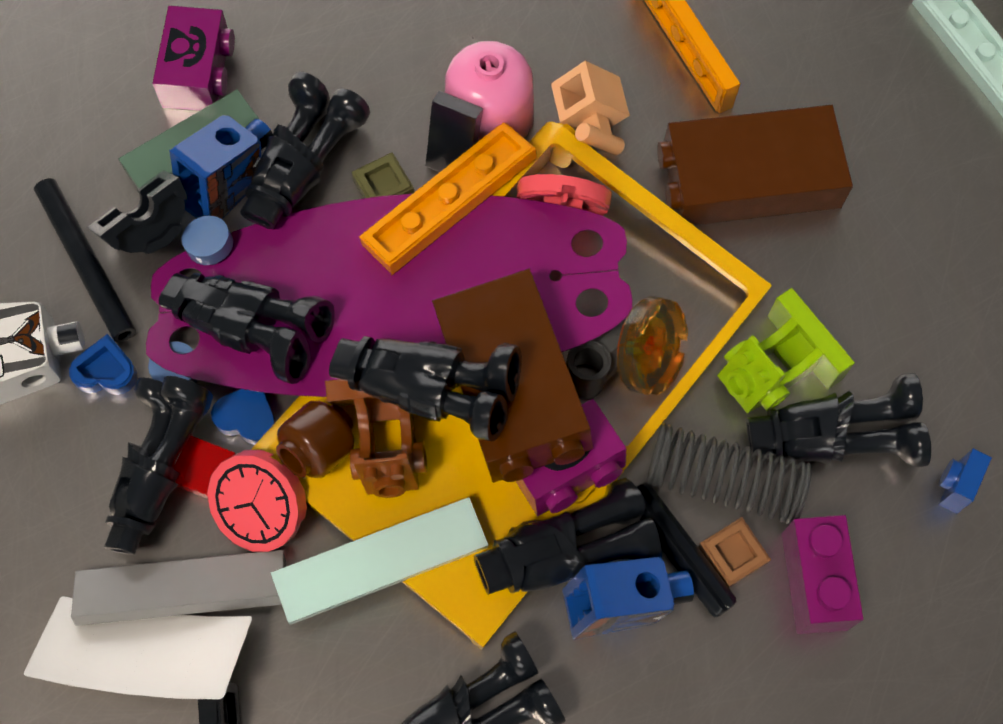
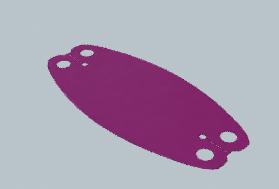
[146,194,632,397]

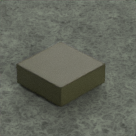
[351,152,414,198]

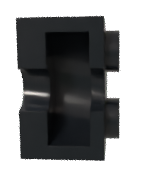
[87,170,187,254]

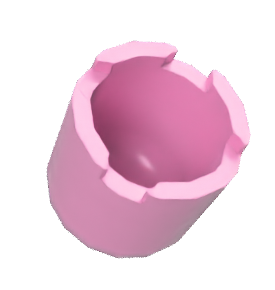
[445,41,534,141]

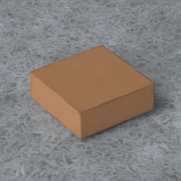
[698,517,771,588]

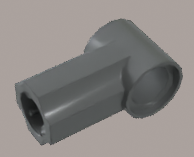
[566,310,653,399]

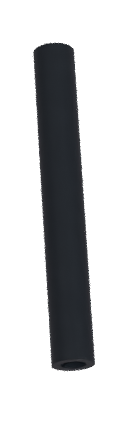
[34,178,136,343]

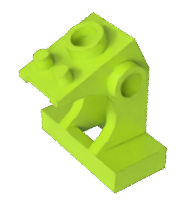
[717,288,855,414]

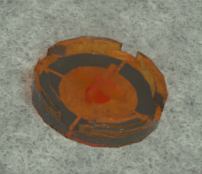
[617,296,688,396]

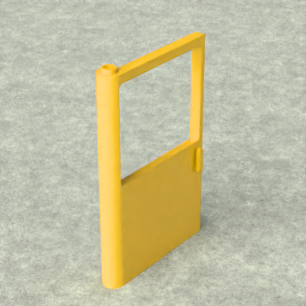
[251,121,772,650]

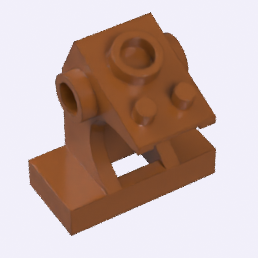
[325,379,427,498]

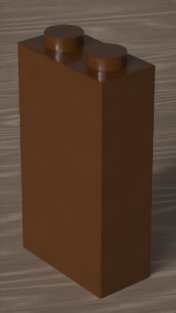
[657,104,853,225]
[432,268,593,483]

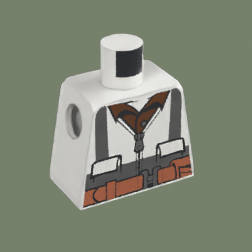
[0,301,85,405]

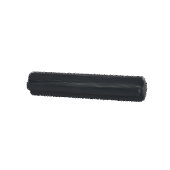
[637,482,737,617]

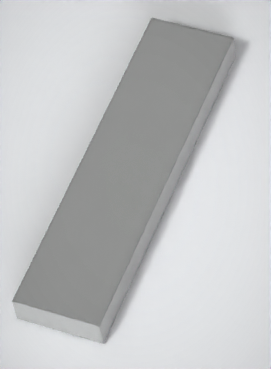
[71,550,286,626]

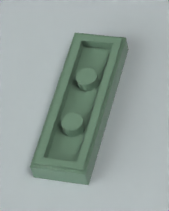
[118,89,259,189]

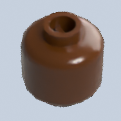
[276,401,354,478]

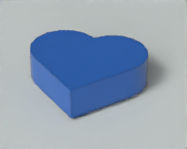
[69,334,138,395]
[211,389,276,445]

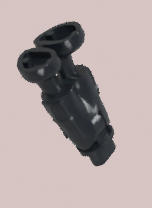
[159,273,335,384]
[329,336,522,441]

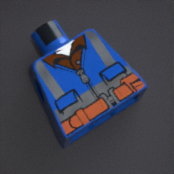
[169,115,273,219]
[562,557,694,640]

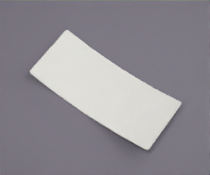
[24,596,252,699]

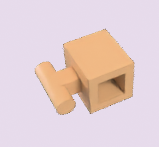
[551,60,630,155]

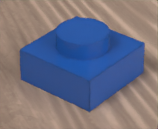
[938,448,992,514]

